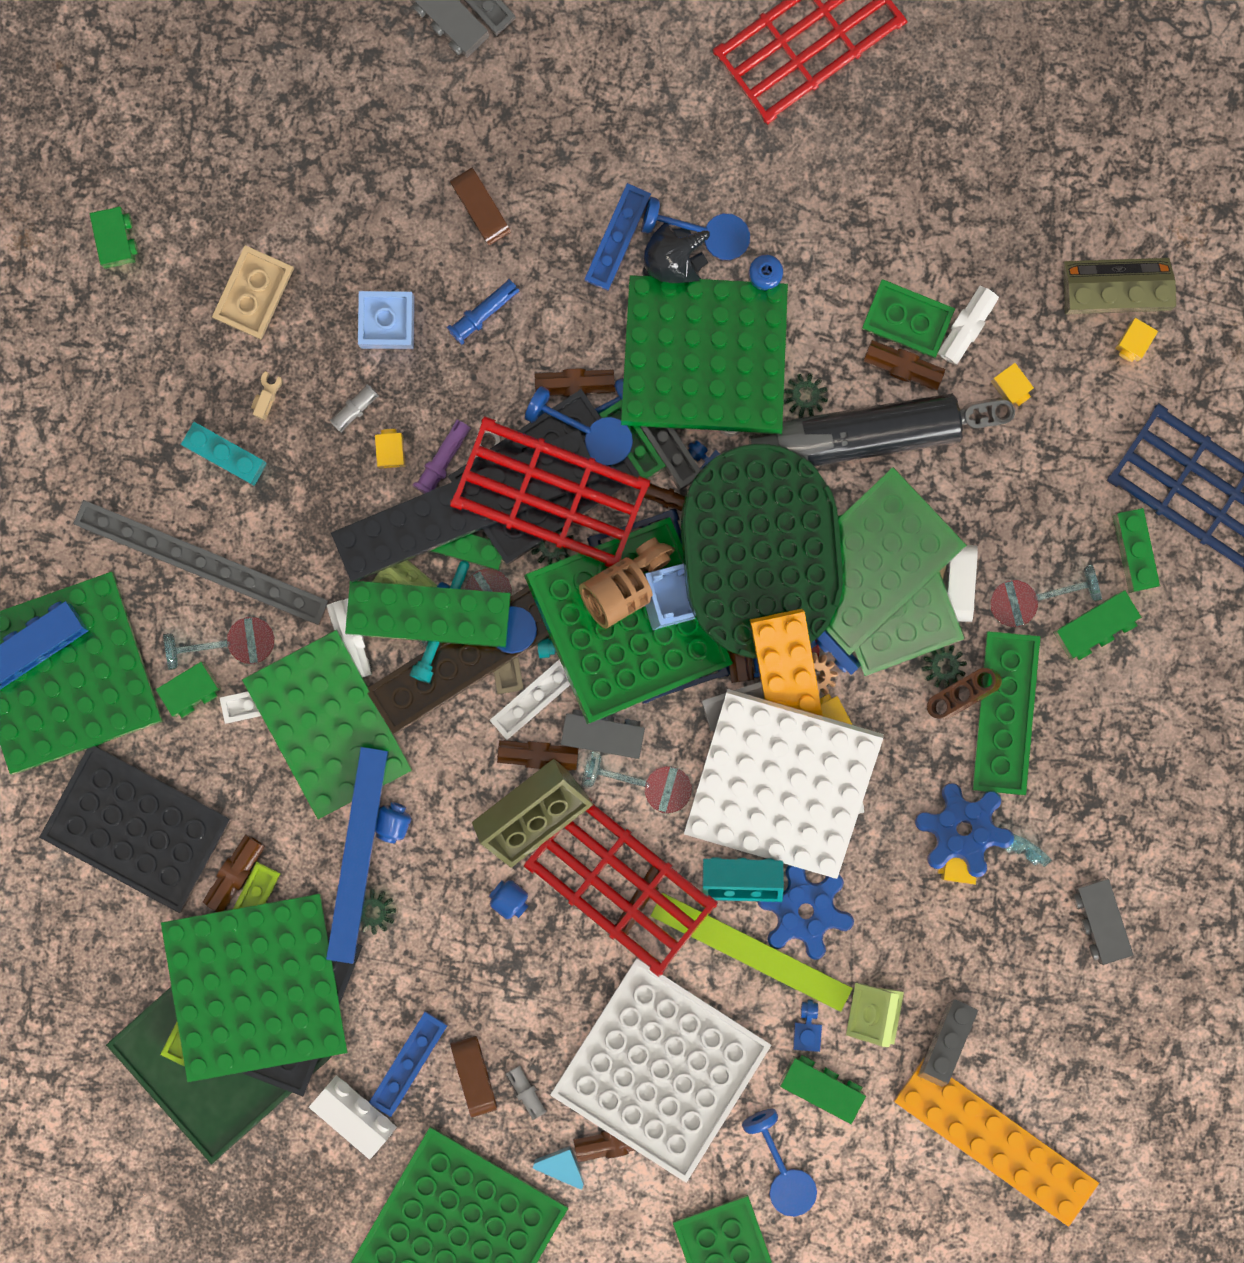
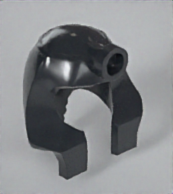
[642,223,710,283]

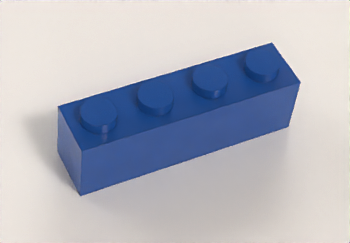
[0,601,88,690]

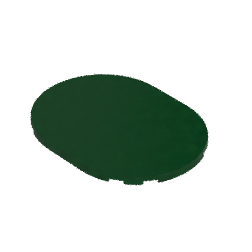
[681,444,843,659]

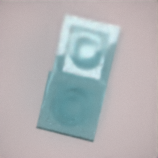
[1004,834,1052,867]

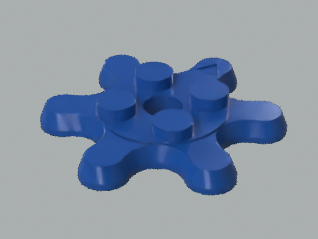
[915,783,1014,878]
[757,865,854,960]

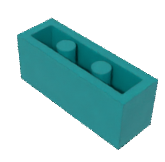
[181,422,267,486]
[702,857,784,902]

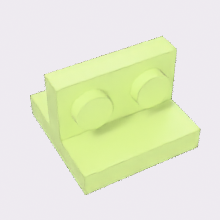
[846,983,904,1047]

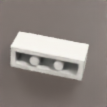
[309,1075,397,1160]

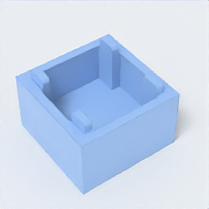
[358,291,415,349]
[644,564,696,630]

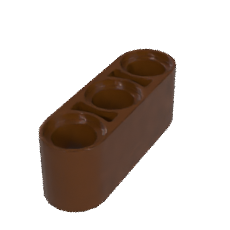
[450,167,511,246]
[927,668,1002,719]
[450,1036,498,1118]

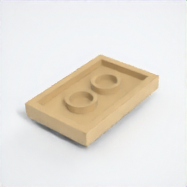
[212,245,294,340]

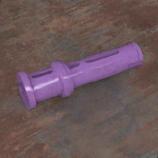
[412,420,471,494]

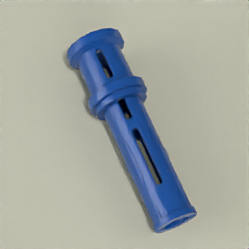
[446,279,520,345]

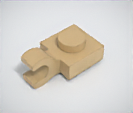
[251,371,282,421]

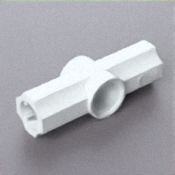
[938,286,999,365]
[327,599,372,678]

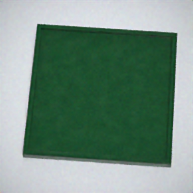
[106,987,332,1165]

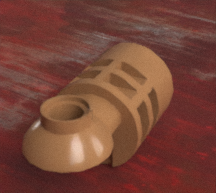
[579,538,675,629]

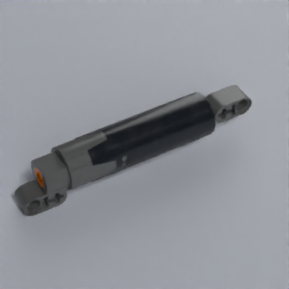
[749,393,1015,467]

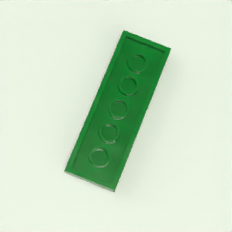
[345,581,511,648]
[972,631,1041,795]

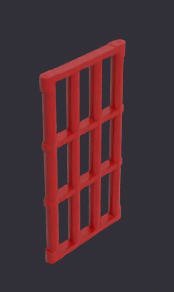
[712,0,908,125]
[450,416,651,567]
[524,799,718,977]

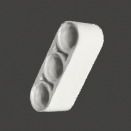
[946,545,978,622]

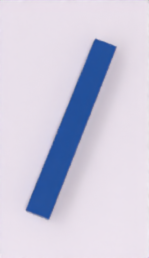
[326,747,388,964]

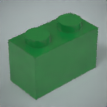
[89,206,138,269]
[155,662,221,719]

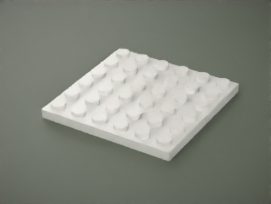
[684,689,884,879]
[550,958,771,1183]

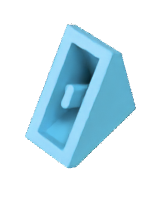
[532,1146,584,1190]

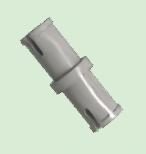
[329,384,379,433]
[506,1066,547,1121]

